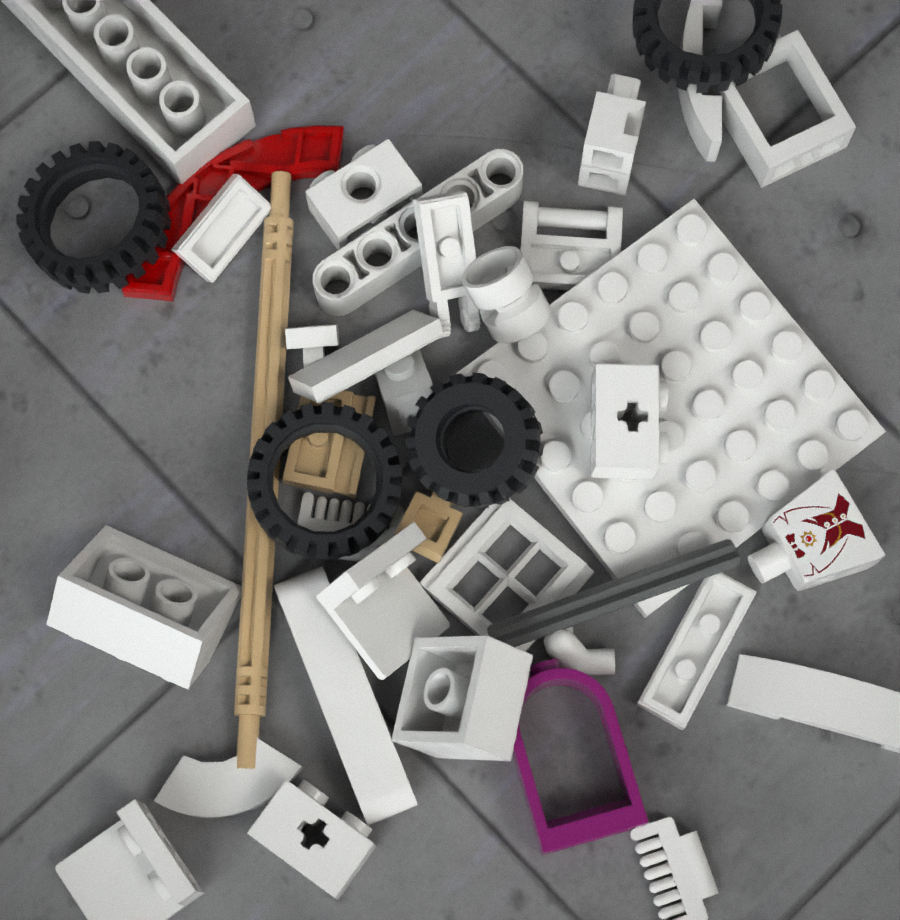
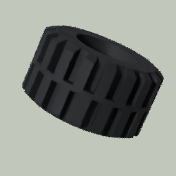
[405,372,544,508]

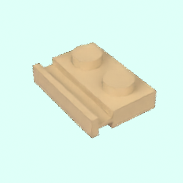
[283,390,376,499]

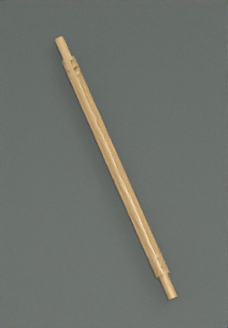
[234,171,294,769]

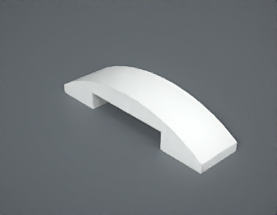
[678,0,722,162]
[726,654,900,753]

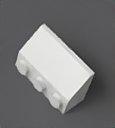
[47,525,242,690]

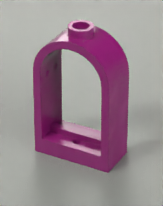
[512,659,649,856]

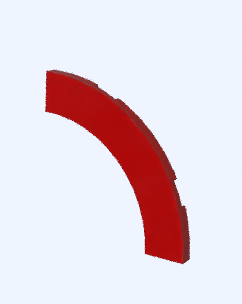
[122,125,345,302]

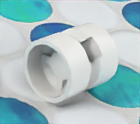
[462,246,551,344]

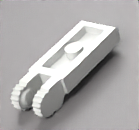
[413,191,481,338]

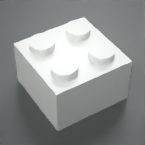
[391,635,533,761]

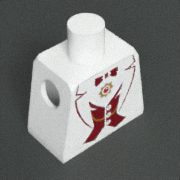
[748,469,885,591]

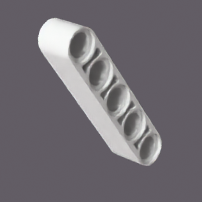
[313,149,523,316]
[274,566,418,826]

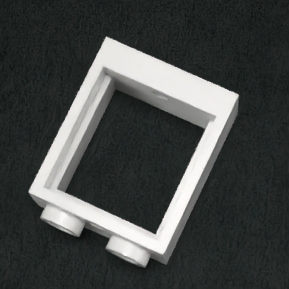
[707,30,856,188]

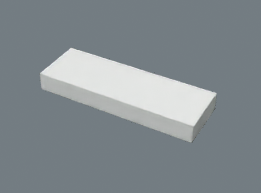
[288,310,444,404]
[636,573,757,731]

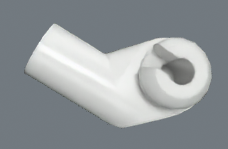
[543,627,615,675]

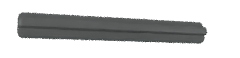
[487,539,740,647]

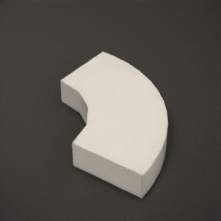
[154,738,303,818]

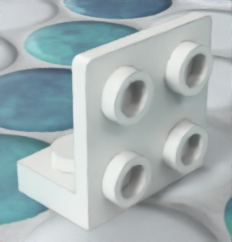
[316,522,450,680]
[55,799,204,920]

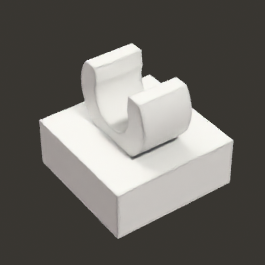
[285,324,340,368]

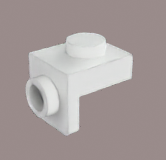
[374,349,433,435]

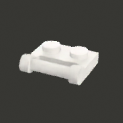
[520,201,623,291]

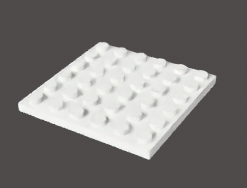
[456,199,886,619]

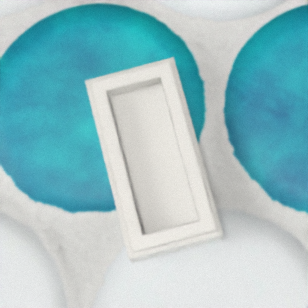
[171,174,271,283]

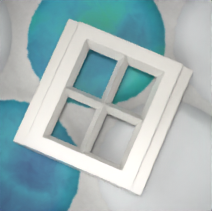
[420,498,595,652]

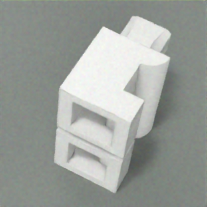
[578,74,646,196]

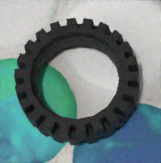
[633,0,783,93]
[16,141,171,294]
[247,402,402,561]

